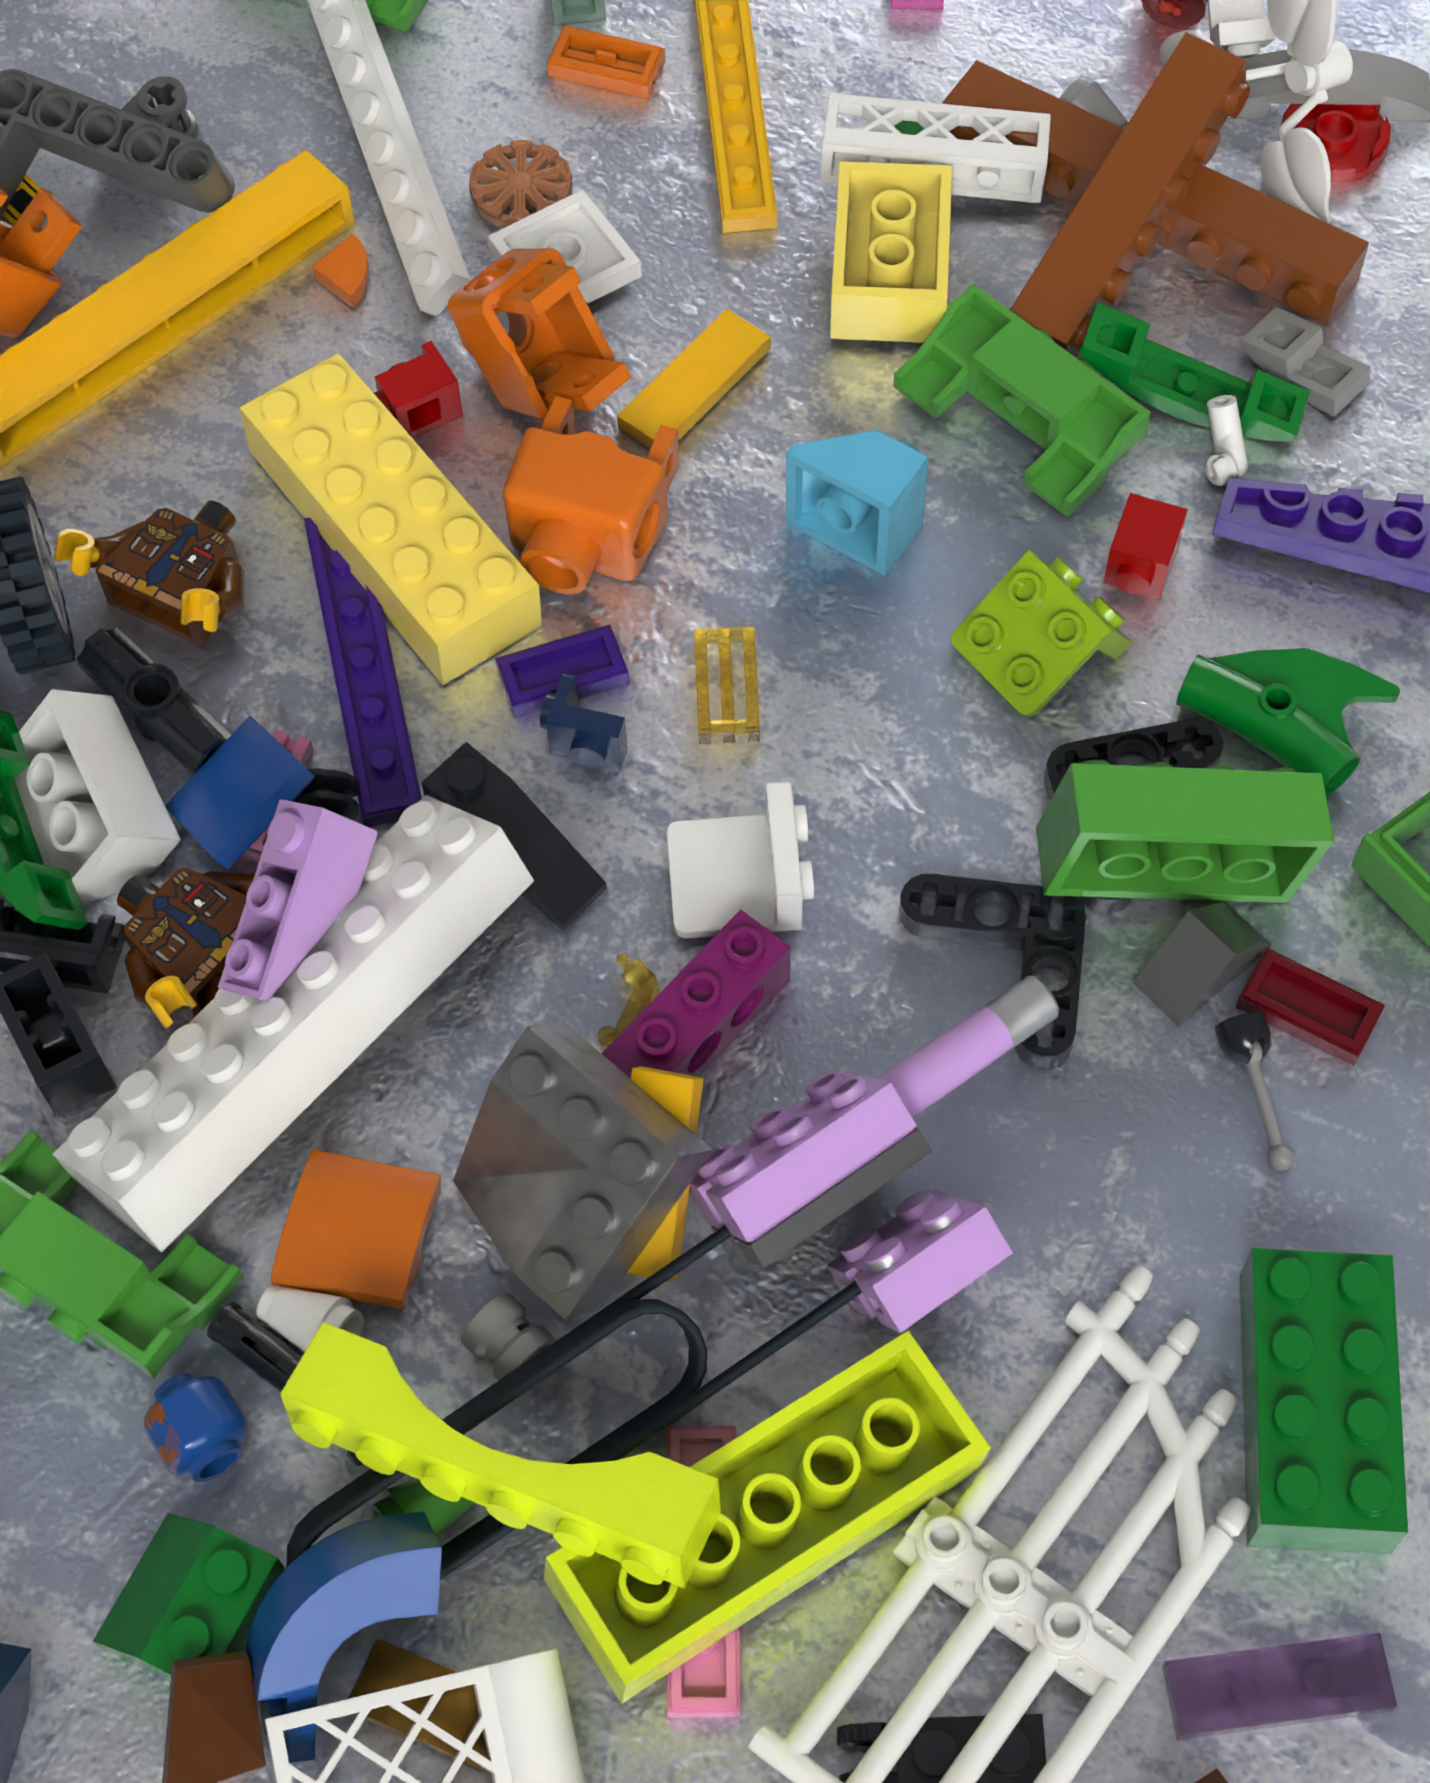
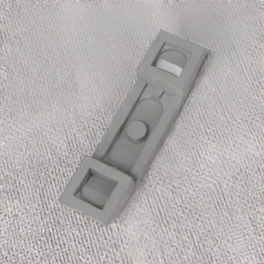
[1228,49,1430,121]

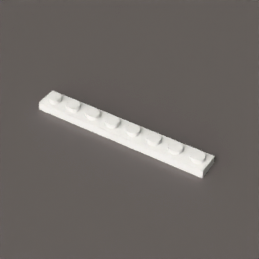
[307,0,471,316]

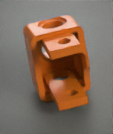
[0,187,83,338]
[447,248,631,420]
[503,396,680,595]

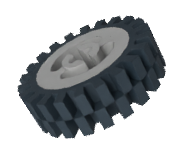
[0,476,76,675]

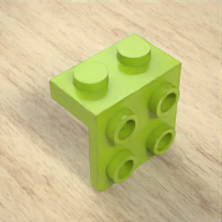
[951,549,1133,717]

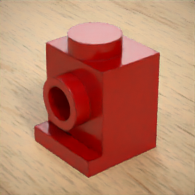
[374,340,463,439]

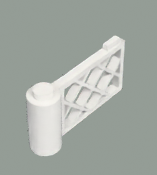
[264,1648,586,1783]

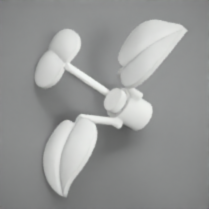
[1159,0,1353,223]

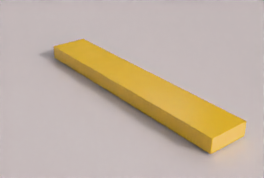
[694,0,777,233]

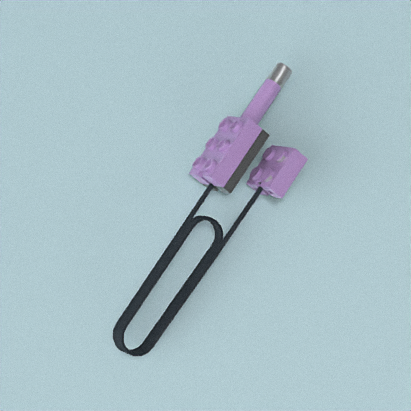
[286,975,1059,1580]

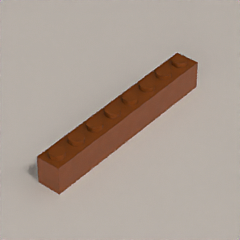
[942,60,1370,325]

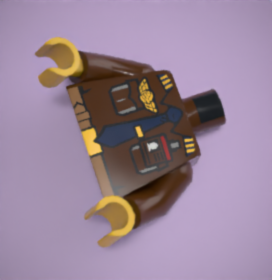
[54,500,245,648]
[117,867,255,1028]

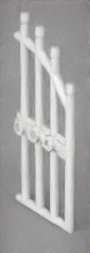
[748,1265,1251,1783]

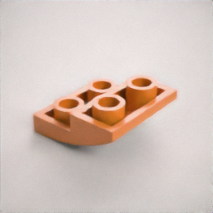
[271,1149,441,1310]

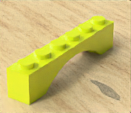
[280,1322,721,1588]

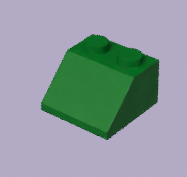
[93,1513,285,1683]

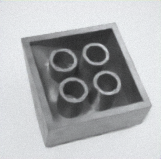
[453,1023,713,1320]

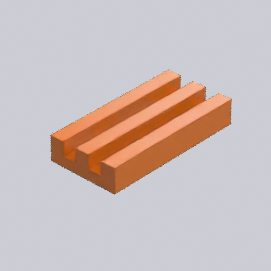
[547,25,665,100]

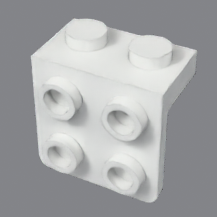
[667,781,814,938]

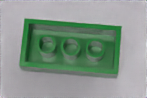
[1240,1248,1408,1554]

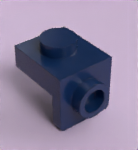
[540,673,628,769]

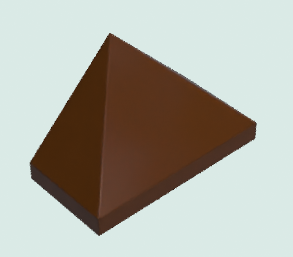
[162,1651,266,1783]

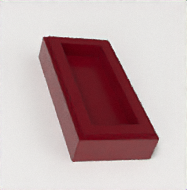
[1235,947,1385,1066]

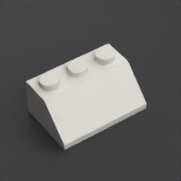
[14,689,181,908]

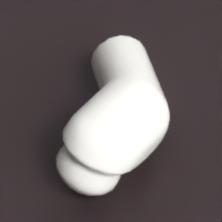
[1205,395,1248,486]

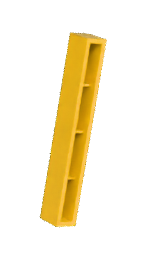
[0,150,355,469]

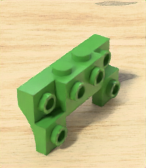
[893,284,1151,517]
[0,1130,244,1379]

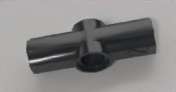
[77,627,232,775]

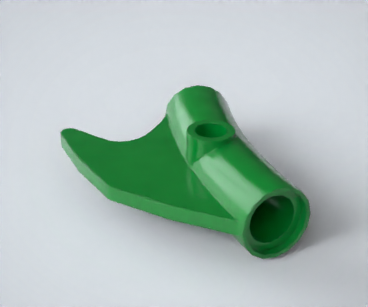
[1176,648,1400,797]

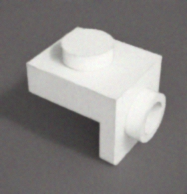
[1208,0,1275,59]

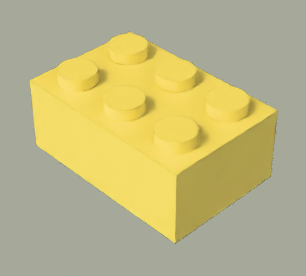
[830,161,952,343]

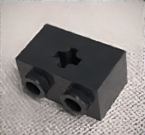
[0,952,117,1118]

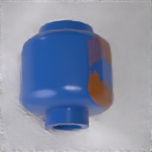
[144,1373,248,1482]

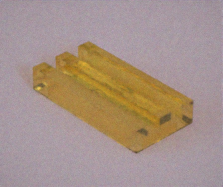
[694,627,760,744]

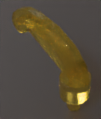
[597,953,660,1047]

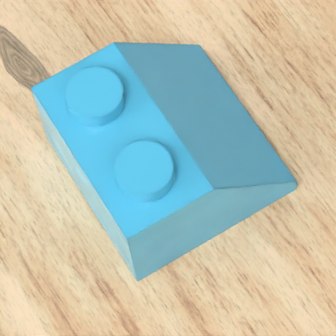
[786,430,929,576]

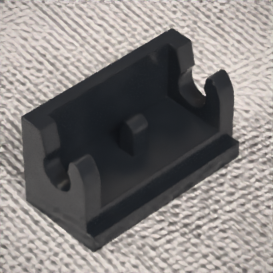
[0,899,125,994]

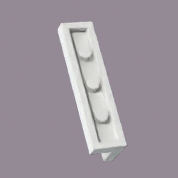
[820,93,1051,203]

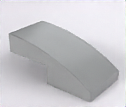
[1240,306,1370,417]

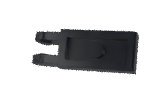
[837,1714,1046,1783]

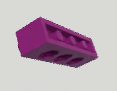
[602,909,791,1079]

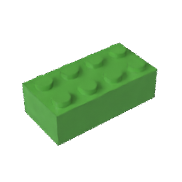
[1036,760,1334,903]

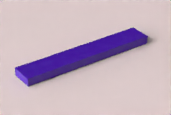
[304,517,422,828]

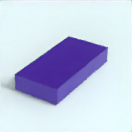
[495,625,630,718]

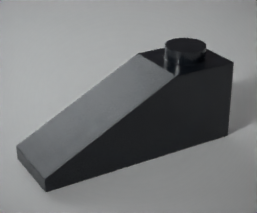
[421,742,607,930]

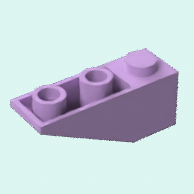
[218,799,378,1002]

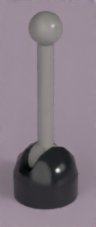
[1214,1012,1295,1171]

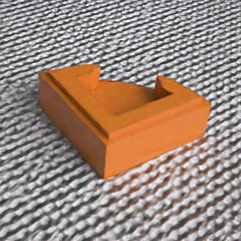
[312,234,369,308]

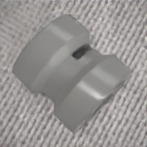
[461,1293,557,1381]

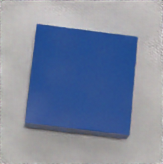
[165,716,315,870]

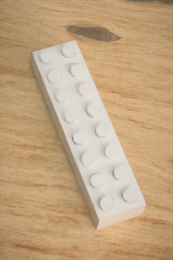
[52,795,534,1252]

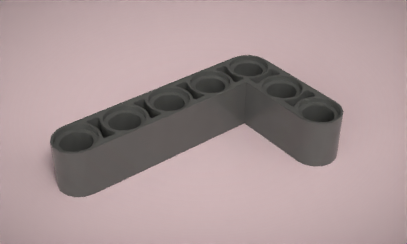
[0,69,235,219]

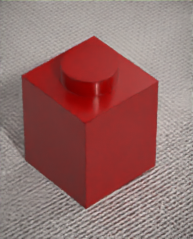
[1103,493,1188,599]

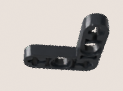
[1044,719,1223,914]
[899,874,1086,1070]

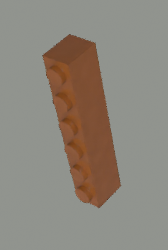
[1010,32,1250,357]

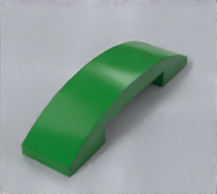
[1078,302,1310,442]
[0,710,88,930]

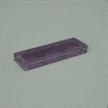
[1162,1633,1398,1740]

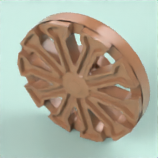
[469,140,573,228]

